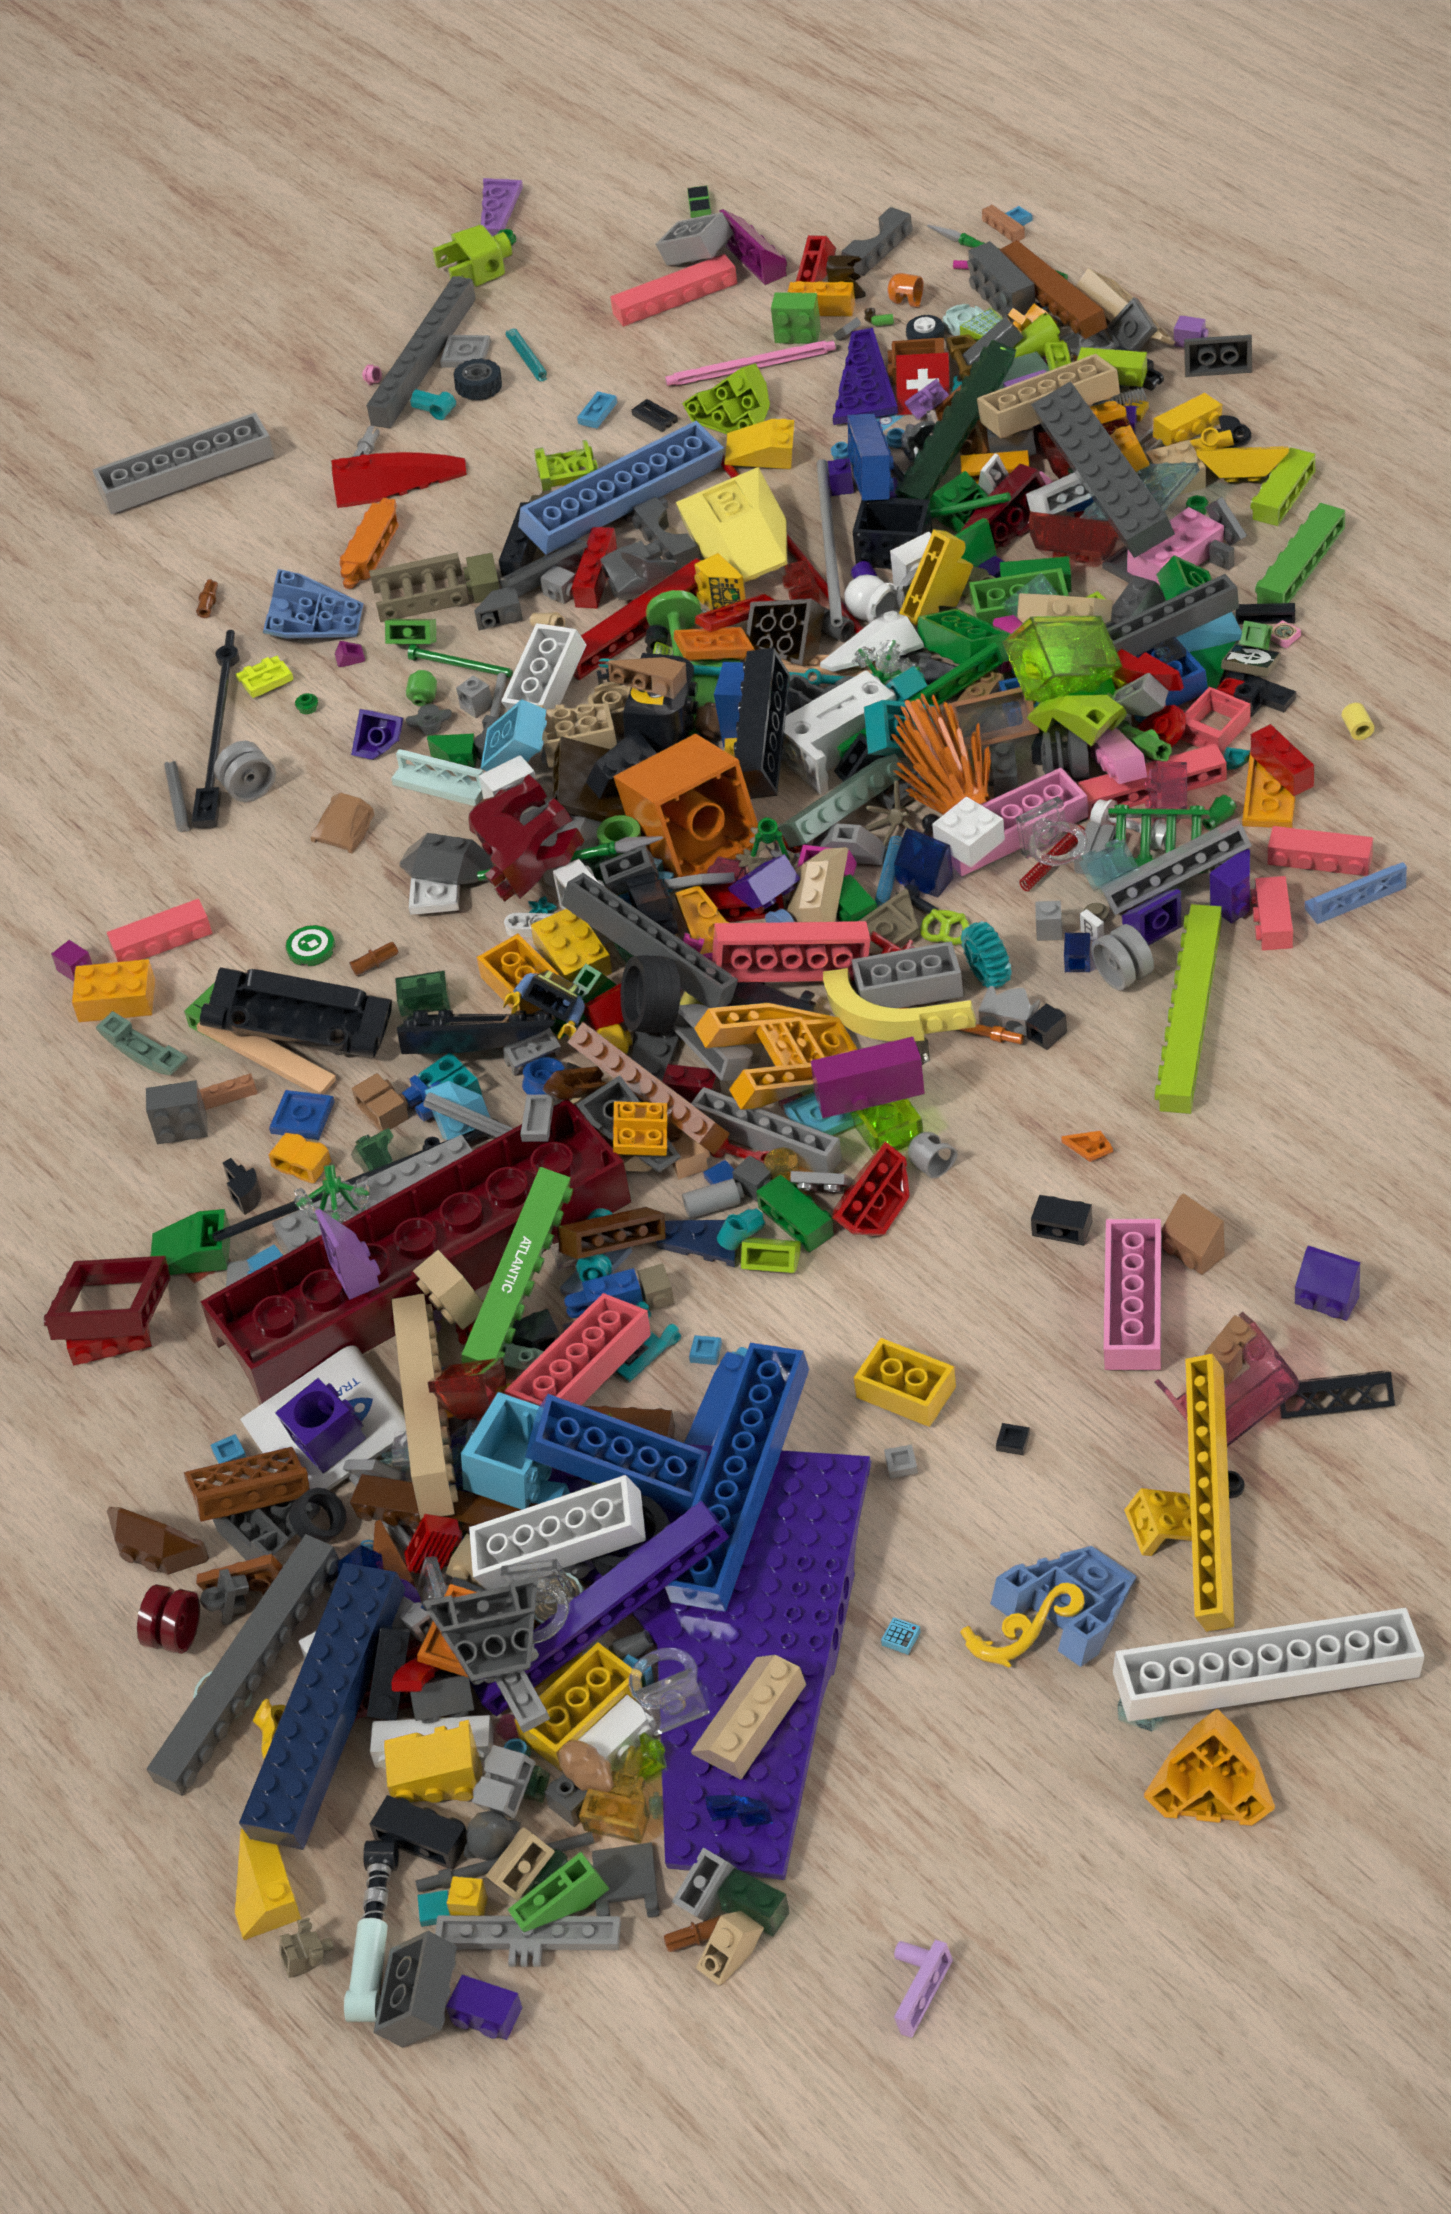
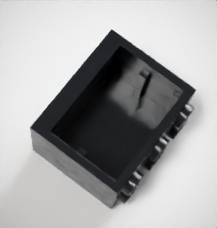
[852,498,932,569]

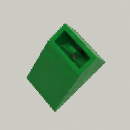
[930,471,988,533]
[150,1209,230,1275]

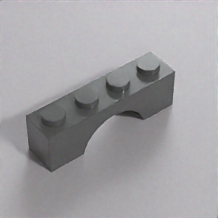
[841,207,913,276]
[632,497,699,572]

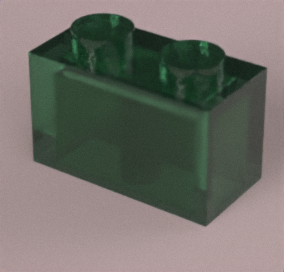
[395,970,451,1017]
[718,1867,790,1937]

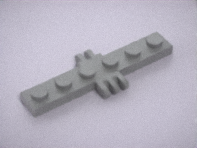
[473,1590,550,1733]
[435,1916,621,1967]

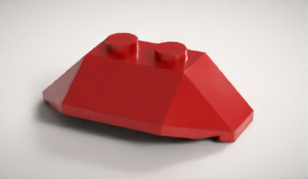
[832,1141,910,1236]

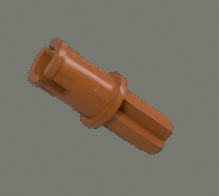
[196,579,218,618]
[349,942,398,976]
[664,1915,721,1952]

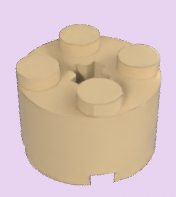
[588,682,631,734]

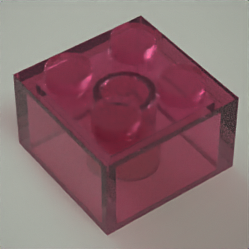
[1145,761,1187,823]

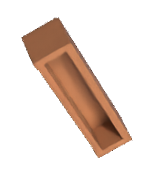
[982,204,1025,242]
[200,1073,258,1110]

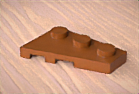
[196,1554,283,1596]

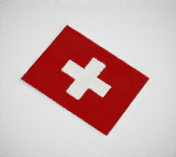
[896,352,950,415]

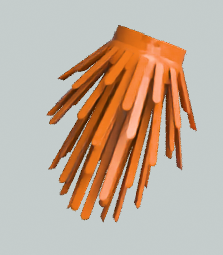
[891,694,991,815]

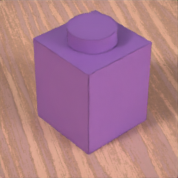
[1174,315,1209,348]

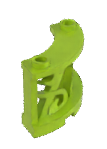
[534,440,598,491]

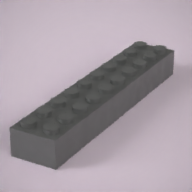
[1031,381,1175,558]

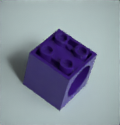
[275,1378,366,1474]

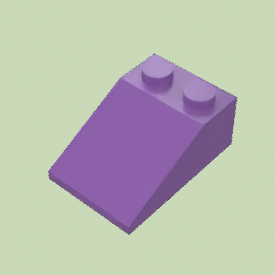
[315,1209,380,1300]

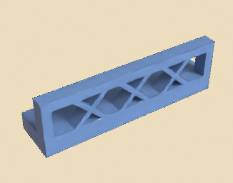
[1305,862,1407,924]

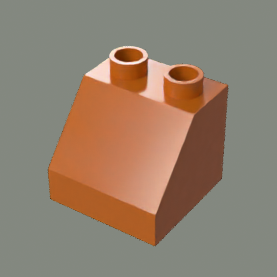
[613,734,758,878]

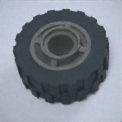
[453,358,502,400]

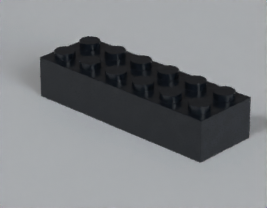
[734,648,790,799]

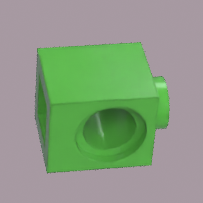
[1240,621,1273,650]

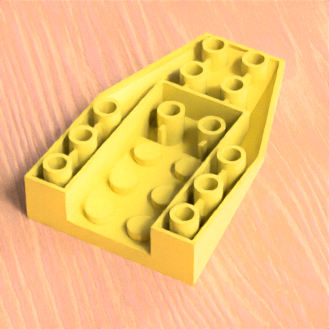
[676,467,787,582]

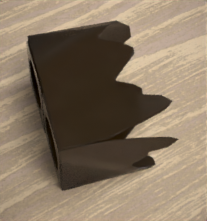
[826,255,866,299]

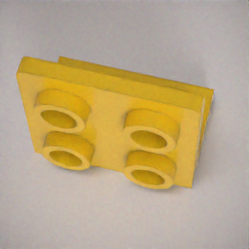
[1124,1488,1192,1556]

